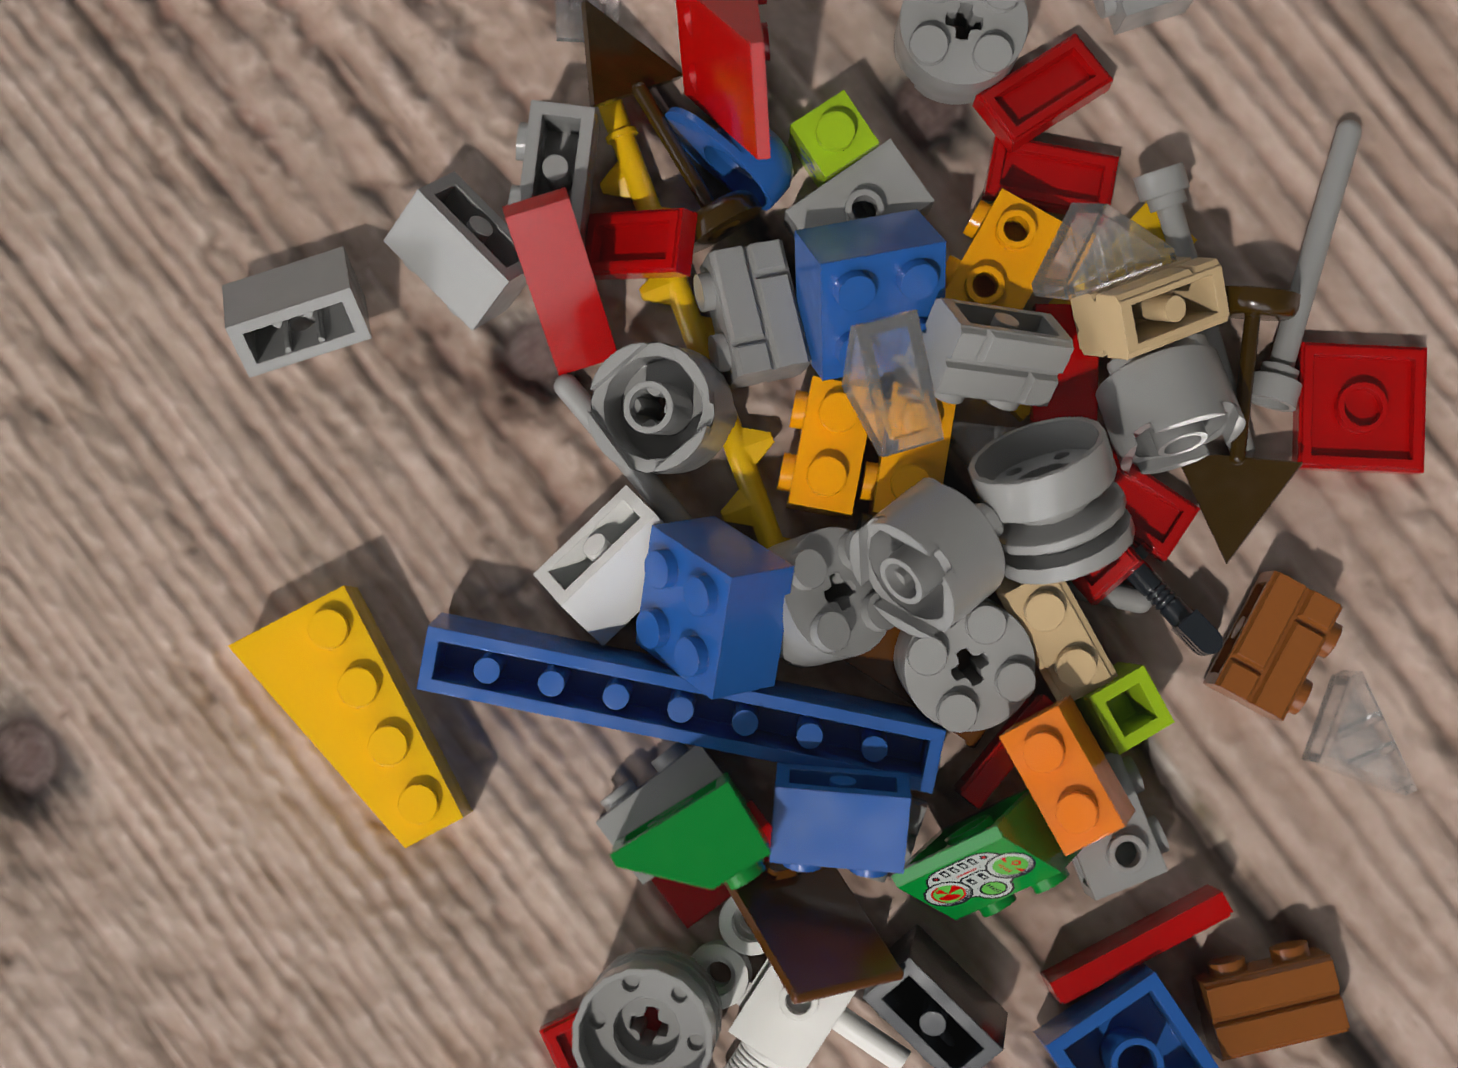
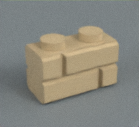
[1070,256,1230,360]
[995,574,1118,701]

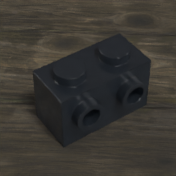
[863,924,1008,1068]

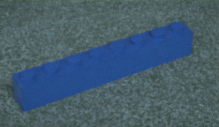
[417,612,946,794]

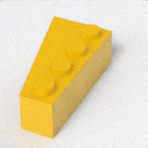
[228,585,473,848]

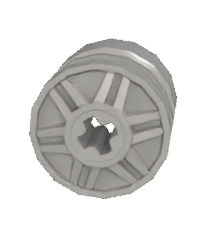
[968,417,1135,585]
[572,947,722,1068]

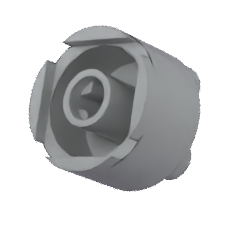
[894,0,1028,105]
[1095,334,1246,474]
[588,342,737,474]
[849,477,1005,638]
[768,527,894,668]
[893,598,1036,733]

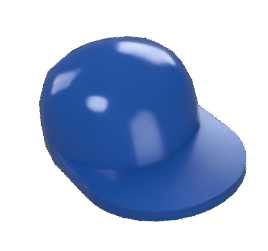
[665,107,794,211]

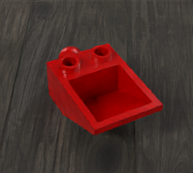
[676,0,771,160]

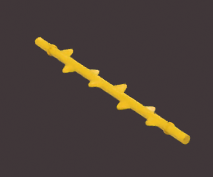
[598,99,790,549]

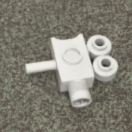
[691,896,911,1068]

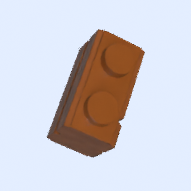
[1203,570,1343,721]
[1191,940,1350,1061]

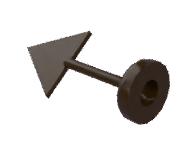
[581,0,762,253]
[1181,286,1303,564]

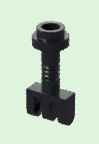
[1126,540,1223,656]

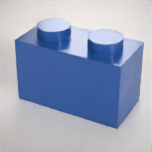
[769,763,911,878]

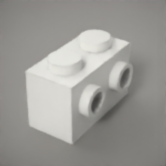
[533,485,664,646]

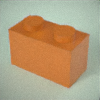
[999,694,1136,856]

